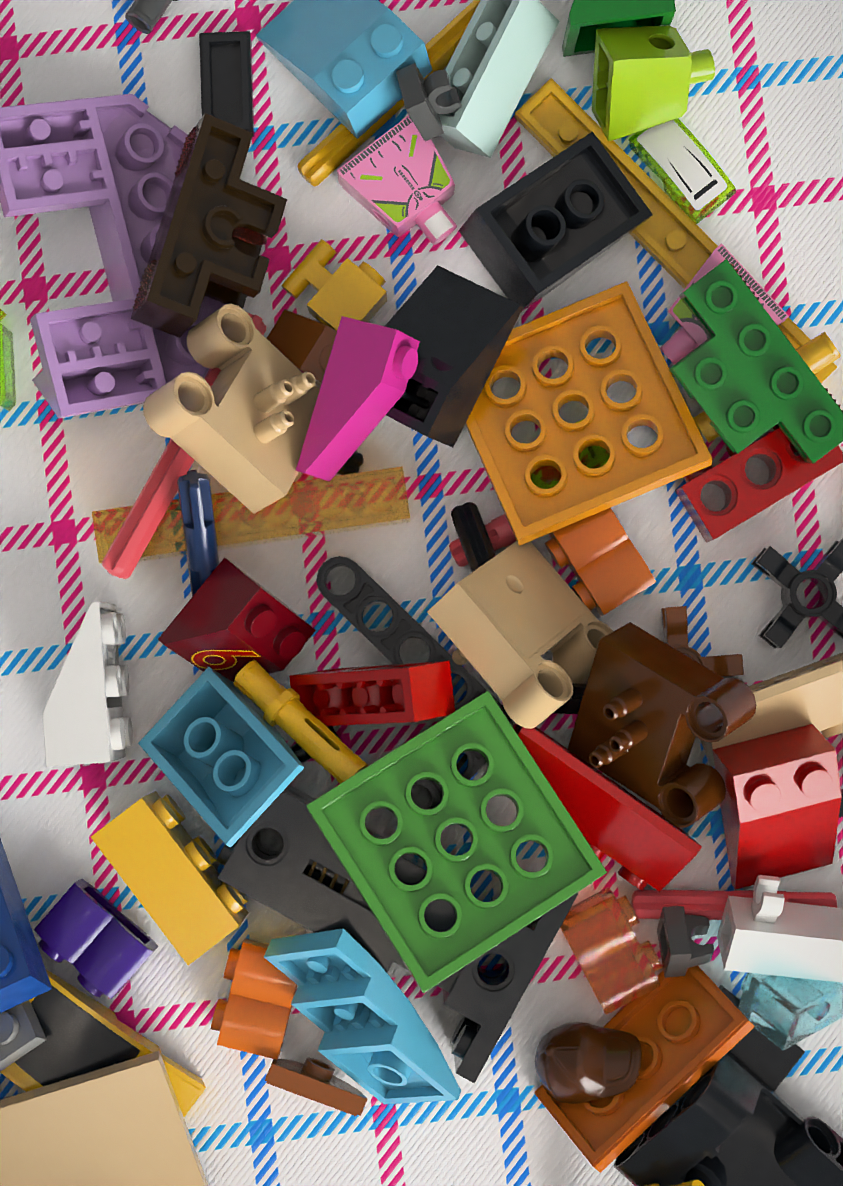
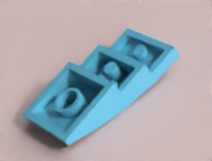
[264,928,461,1104]

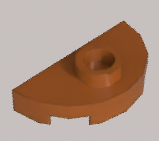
[265,1057,368,1117]

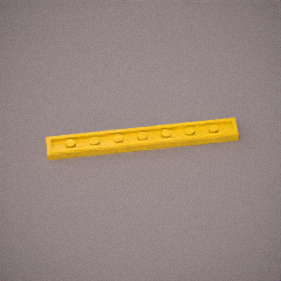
[514,78,837,383]

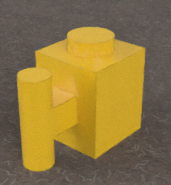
[281,239,387,331]

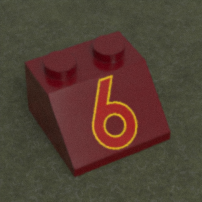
[158,557,316,682]

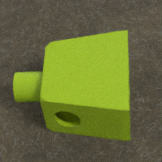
[591,25,715,141]

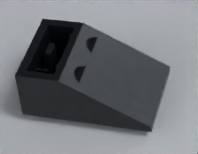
[385,265,524,448]

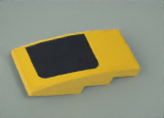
[0,969,206,1117]

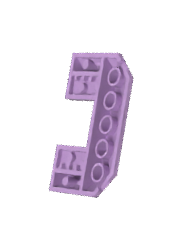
[0,94,226,418]

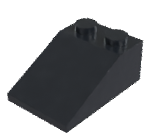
[459,131,653,312]

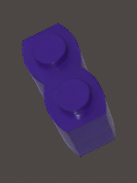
[34,879,159,999]

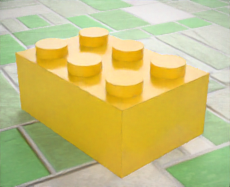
[91,791,249,965]

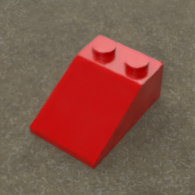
[712,724,842,890]

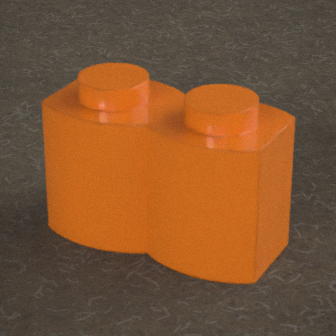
[544,508,656,617]
[211,938,297,1060]

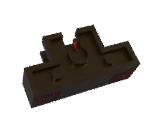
[131,113,287,338]

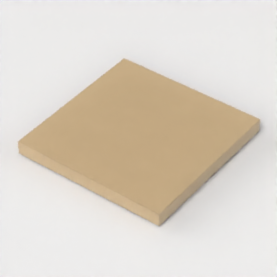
[0,1051,209,1186]

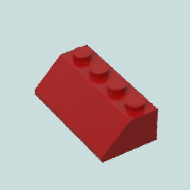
[514,724,702,892]

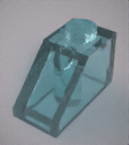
[738,973,843,1050]

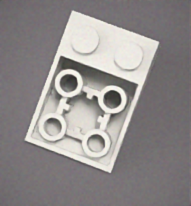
[42,602,133,767]

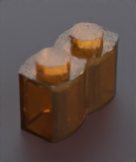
[560,887,663,1015]

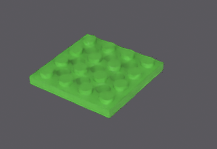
[306,690,608,993]

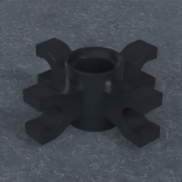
[751,539,843,649]

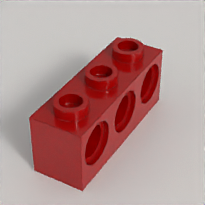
[675,424,843,543]
[289,661,455,726]

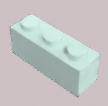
[439,0,560,158]

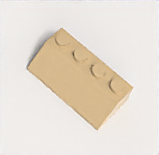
[700,652,843,767]

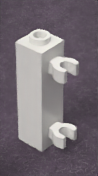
[717,875,843,983]

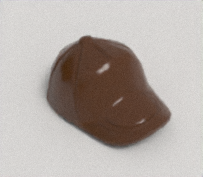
[534,1022,642,1104]

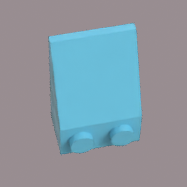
[256,0,432,139]
[138,667,304,847]

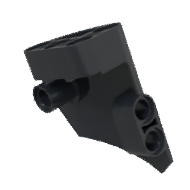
[614,1051,843,1186]

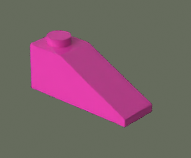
[295,316,420,482]

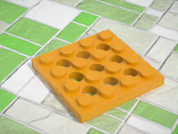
[465,281,712,546]

